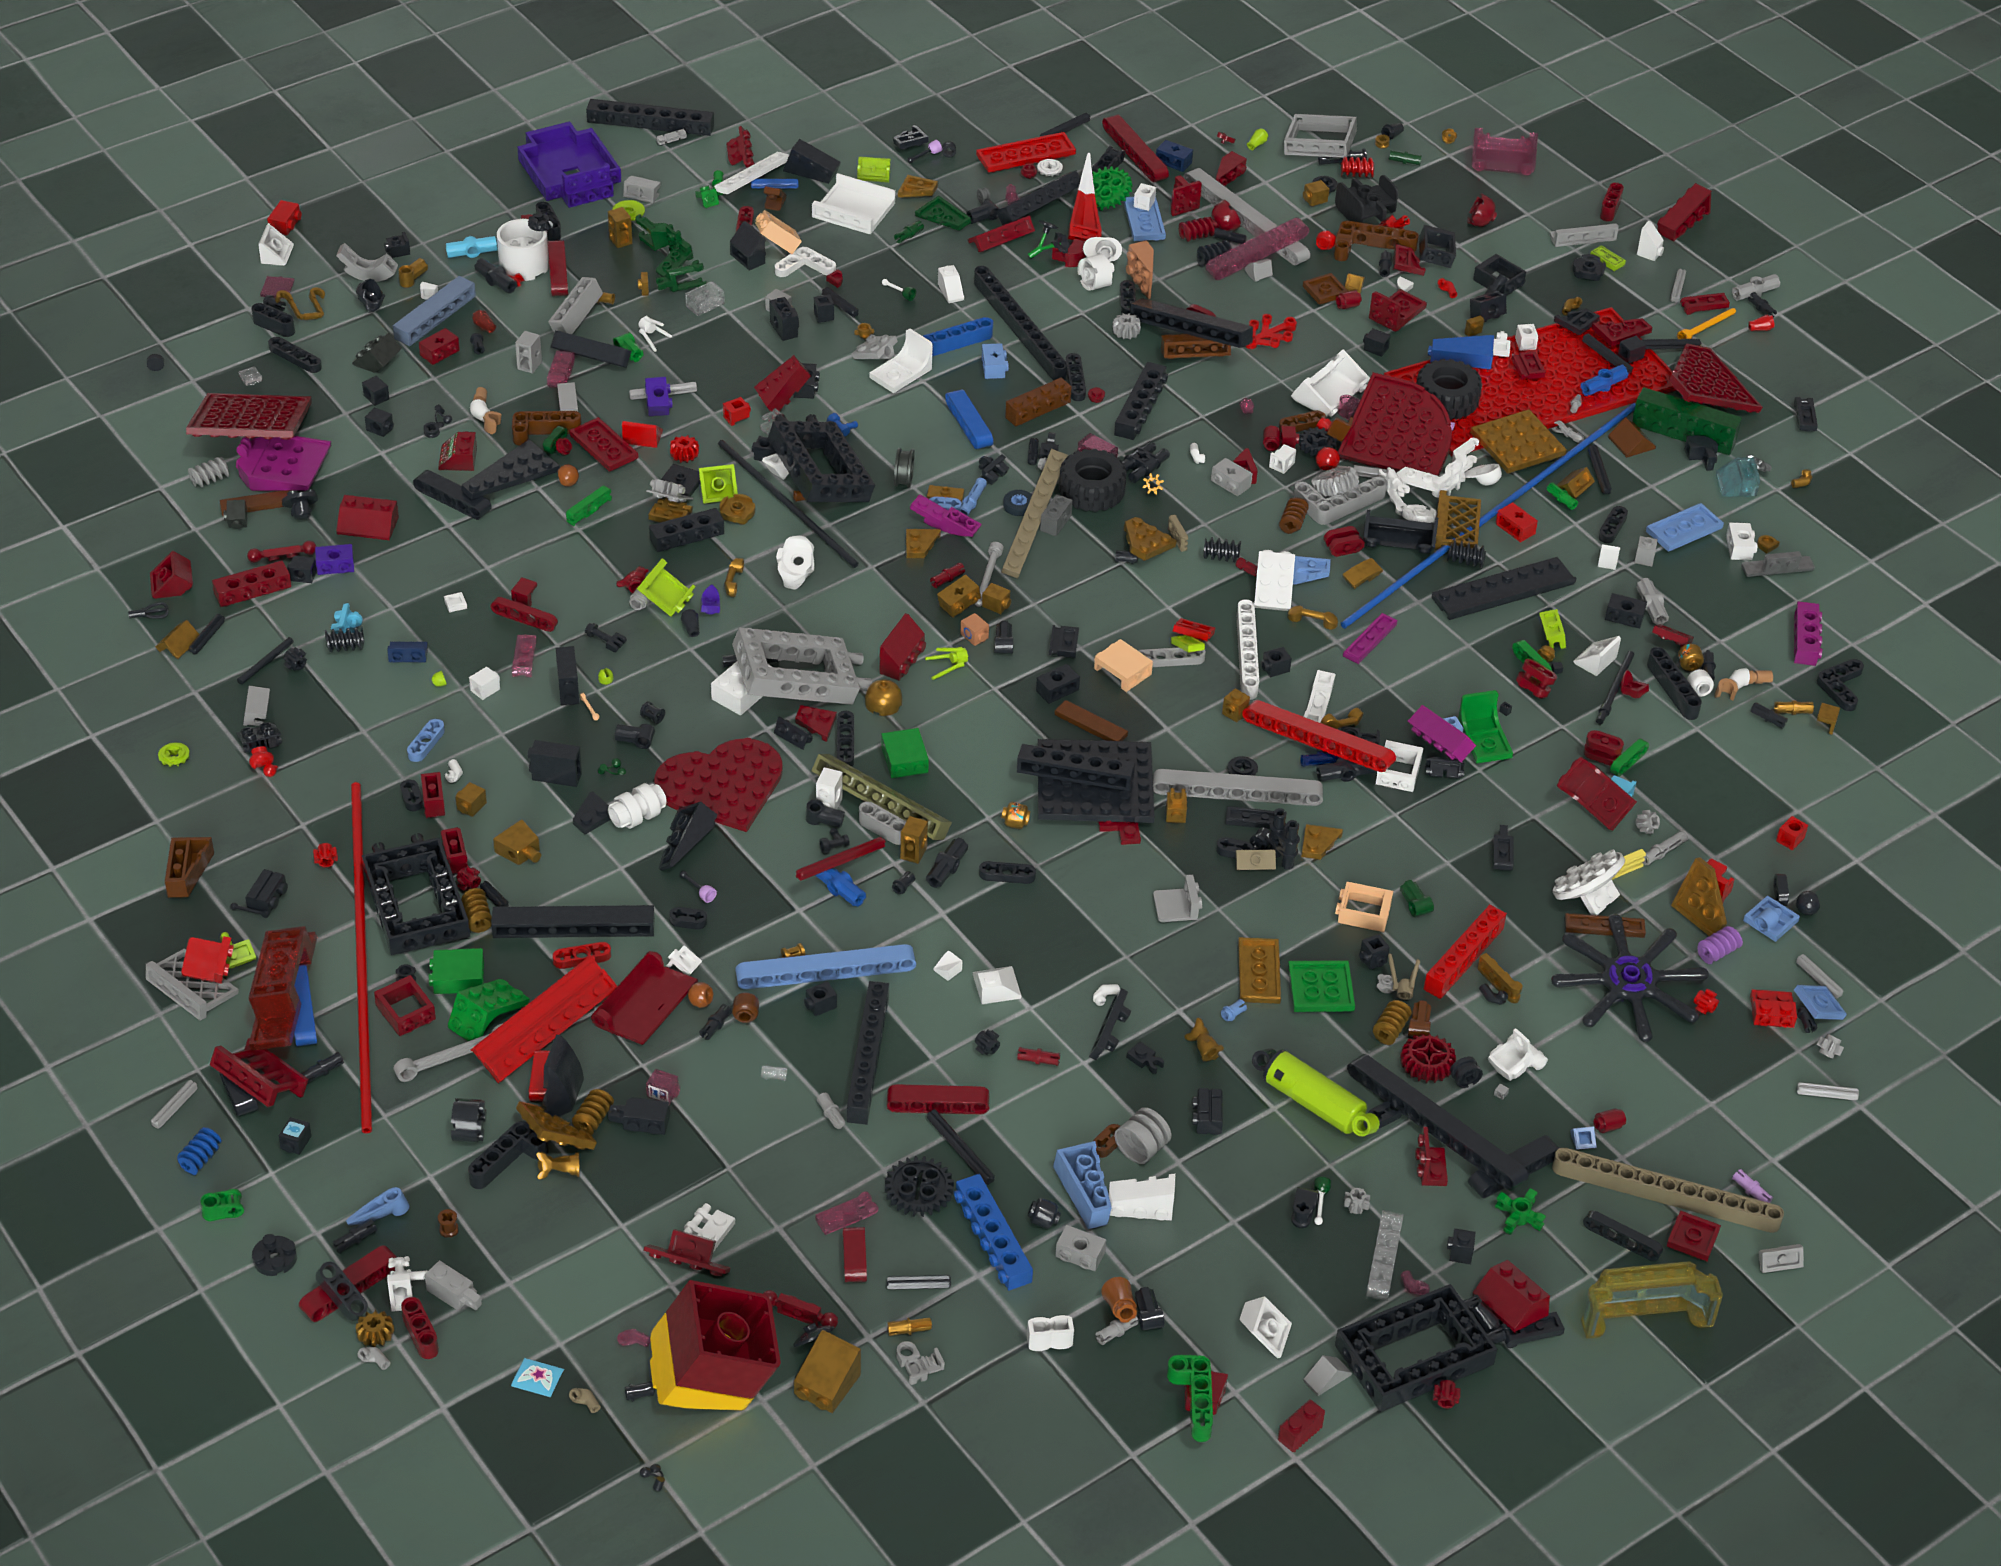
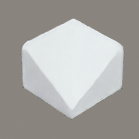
[934,951,962,981]

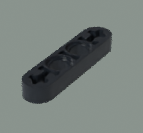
[268,337,322,373]
[1066,353,1086,401]
[837,710,854,767]
[1583,1211,1663,1261]

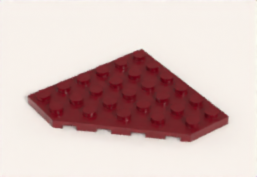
[1669,344,1763,413]

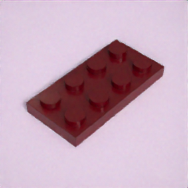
[569,417,638,472]

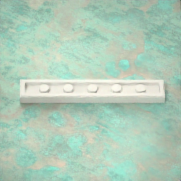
[715,152,789,194]

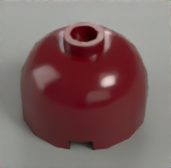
[1467,194,1497,227]
[1211,199,1241,231]

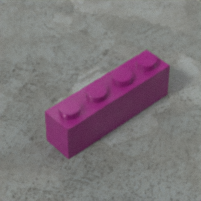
[1407,705,1476,762]

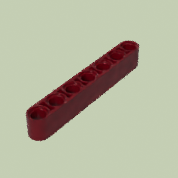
[1102,114,1169,182]

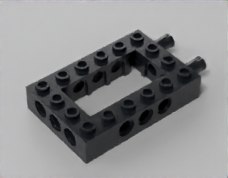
[768,414,875,502]
[362,833,470,956]
[1335,1284,1506,1412]

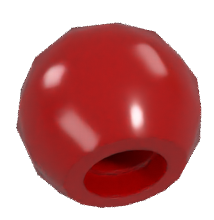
[1316,447,1340,471]

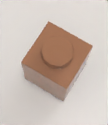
[960,613,989,646]

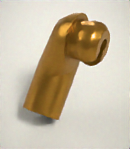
[1791,469,1812,488]

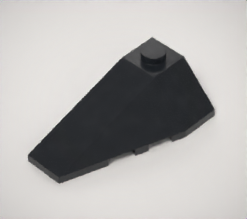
[659,801,718,870]

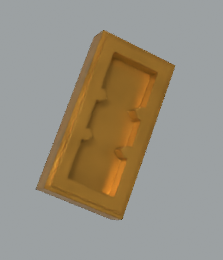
[927,485,964,503]

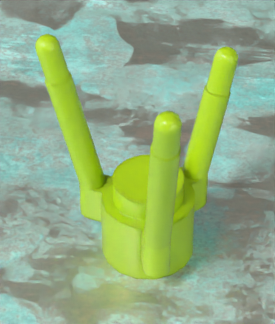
[925,647,968,680]

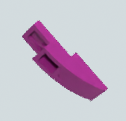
[910,494,982,537]

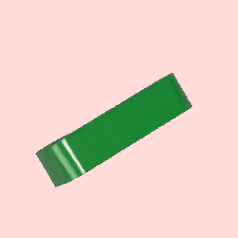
[1167,1355,1213,1442]

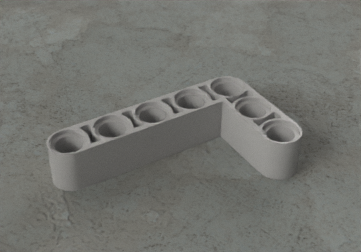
[1293,476,1387,525]

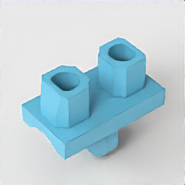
[331,603,363,634]

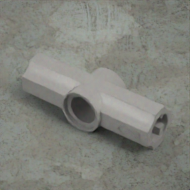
[1732,274,1780,301]
[1636,578,1669,625]

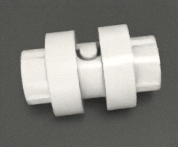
[608,783,667,829]

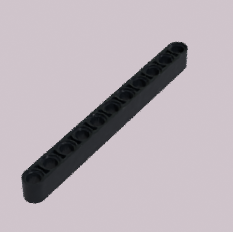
[974,266,1067,380]
[1347,1054,1529,1191]

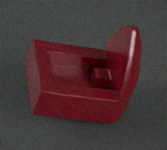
[1621,670,1649,698]

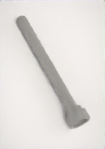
[975,542,1004,607]

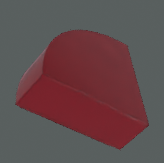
[826,269,843,288]

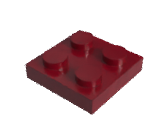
[1666,1210,1721,1262]

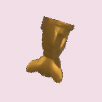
[1184,1018,1224,1061]
[536,1152,580,1179]

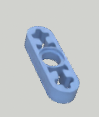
[407,719,445,762]

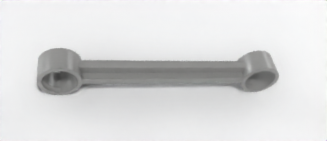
[394,1023,503,1082]

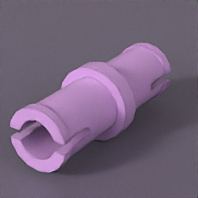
[1732,1169,1773,1203]

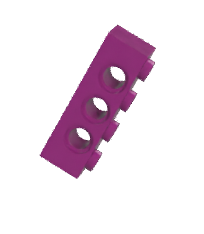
[1794,601,1823,666]

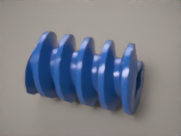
[177,1127,222,1175]

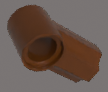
[1408,1000,1431,1037]

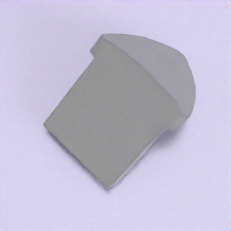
[1245,258,1273,282]

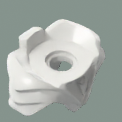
[776,535,814,589]

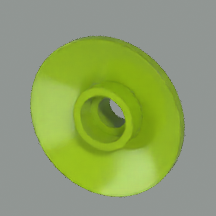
[612,200,645,221]

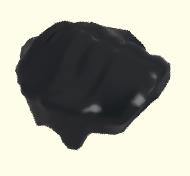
[356,279,385,312]

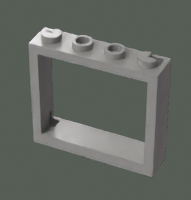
[1284,114,1357,158]

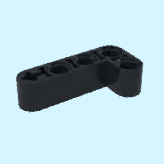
[468,1121,548,1189]

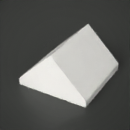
[259,223,294,266]
[1573,636,1621,676]

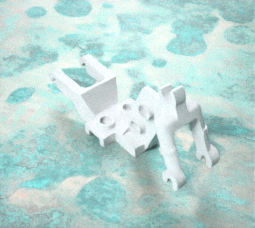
[1379,438,1479,515]

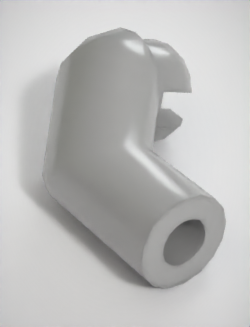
[357,1347,391,1370]

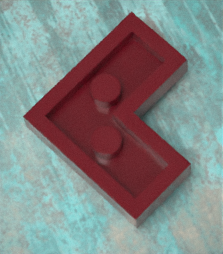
[1098,821,1141,845]

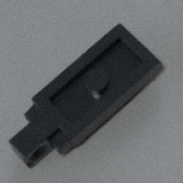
[1493,825,1514,871]

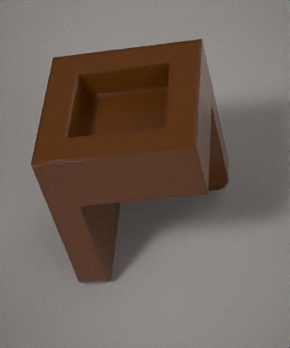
[1327,417,1354,442]

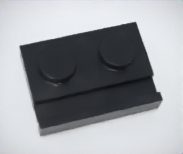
[1049,625,1079,658]

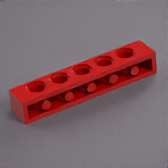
[1424,904,1507,999]

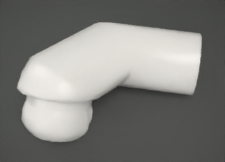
[445,759,463,783]

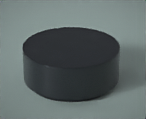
[147,354,164,371]

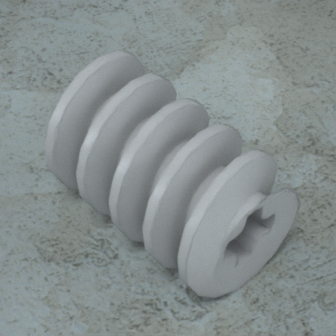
[188,457,229,488]

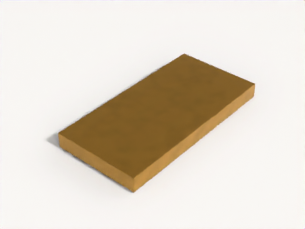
[1238,937,1281,1004]

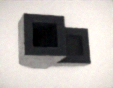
[1684,436,1718,471]

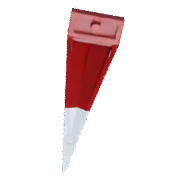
[1068,153,1102,242]

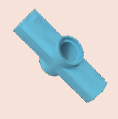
[446,236,497,258]

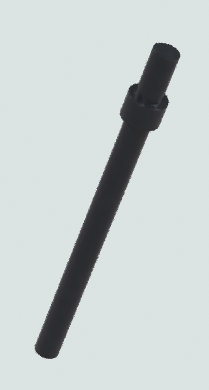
[1596,651,1635,725]

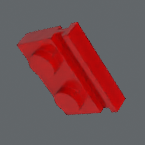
[1173,618,1215,641]

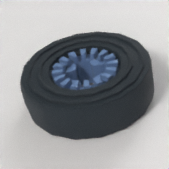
[1003,490,1032,516]

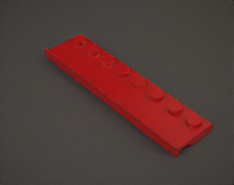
[470,955,617,1083]

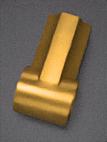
[399,258,428,287]

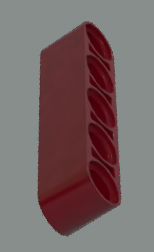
[548,240,568,296]
[887,1084,989,1115]
[299,1245,397,1322]

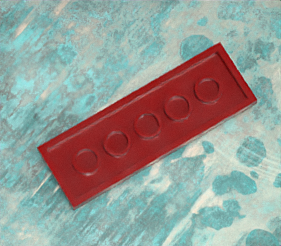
[976,132,1076,173]

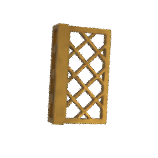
[1434,490,1481,549]

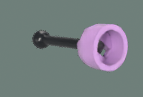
[907,140,942,163]
[679,871,717,903]

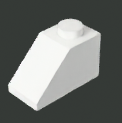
[1637,221,1664,261]
[938,265,964,303]

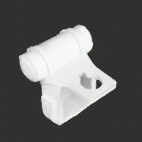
[1488,1028,1548,1081]

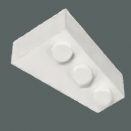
[1109,1174,1175,1220]

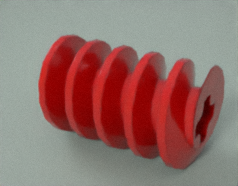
[1341,157,1374,178]

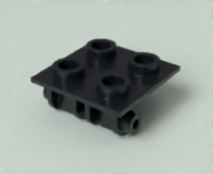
[236,722,282,754]

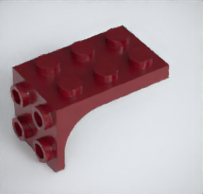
[1369,289,1427,332]
[1557,757,1637,831]

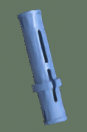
[958,478,987,516]

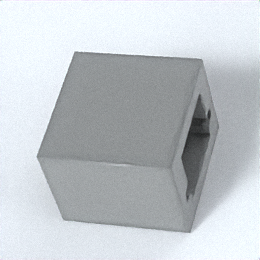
[1494,1084,1509,1100]

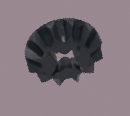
[1312,176,1338,194]
[528,213,554,231]
[1227,756,1258,776]

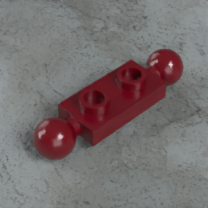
[247,541,317,563]
[762,1290,838,1328]

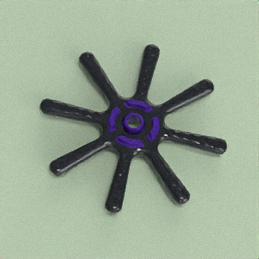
[1551,914,1709,1042]

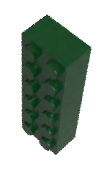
[1632,387,1742,456]

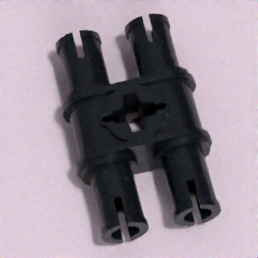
[1123,441,1170,483]
[1268,808,1300,870]

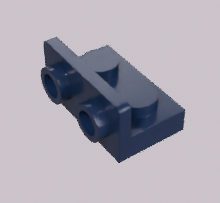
[387,641,428,662]

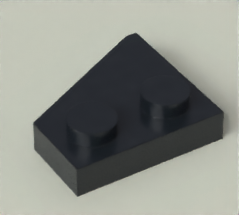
[1554,308,1600,335]
[573,791,611,835]

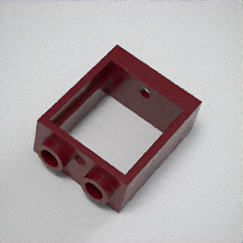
[374,975,436,1037]

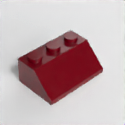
[337,495,399,540]
[880,613,926,681]
[1472,1260,1550,1332]

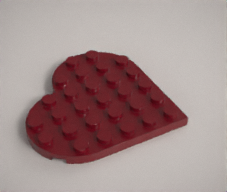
[654,737,783,832]

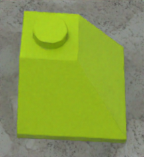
[699,464,738,504]

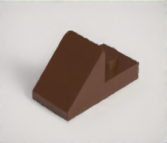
[764,186,787,211]

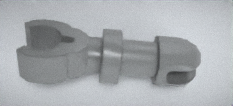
[1552,420,1584,443]

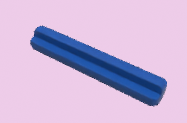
[751,179,798,189]

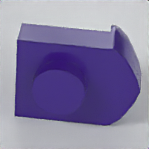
[701,584,720,614]

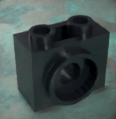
[769,297,799,341]

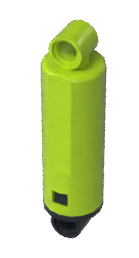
[1252,1048,1380,1136]

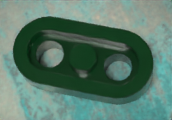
[543,426,568,454]

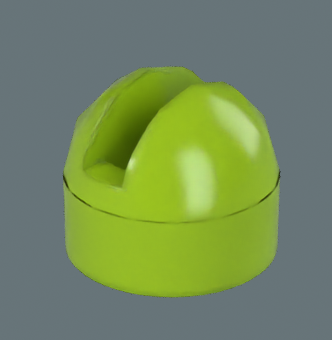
[598,668,613,685]
[432,671,447,687]

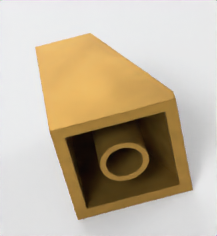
[794,1330,861,1413]

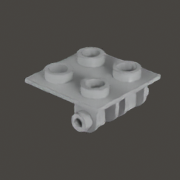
[646,478,693,502]

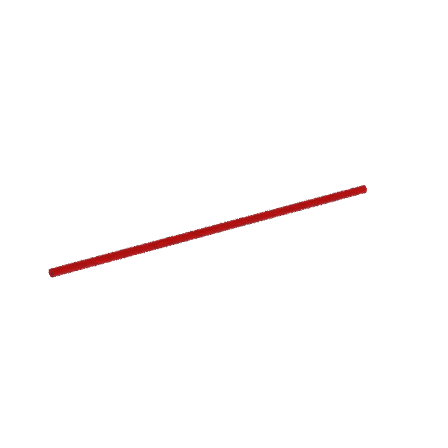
[351,782,372,1134]

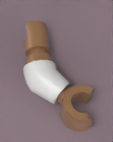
[470,387,501,434]
[1714,668,1773,701]

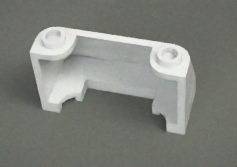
[1291,349,1370,417]

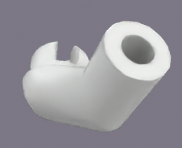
[1190,443,1205,464]
[1093,984,1120,1006]

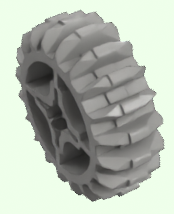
[1311,466,1359,497]

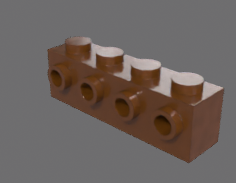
[1161,334,1231,359]
[1005,378,1071,427]

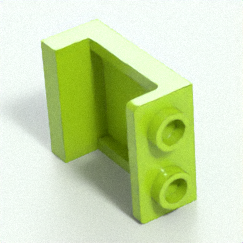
[637,559,696,617]

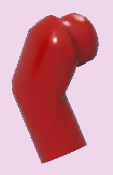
[1437,278,1457,298]

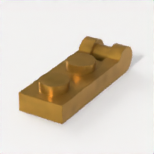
[1478,953,1523,1003]

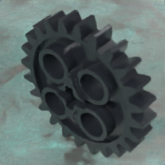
[885,1156,954,1217]

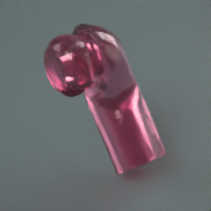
[1401,1271,1430,1295]

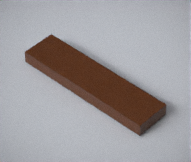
[220,490,292,516]
[1055,700,1128,741]
[1565,913,1646,938]

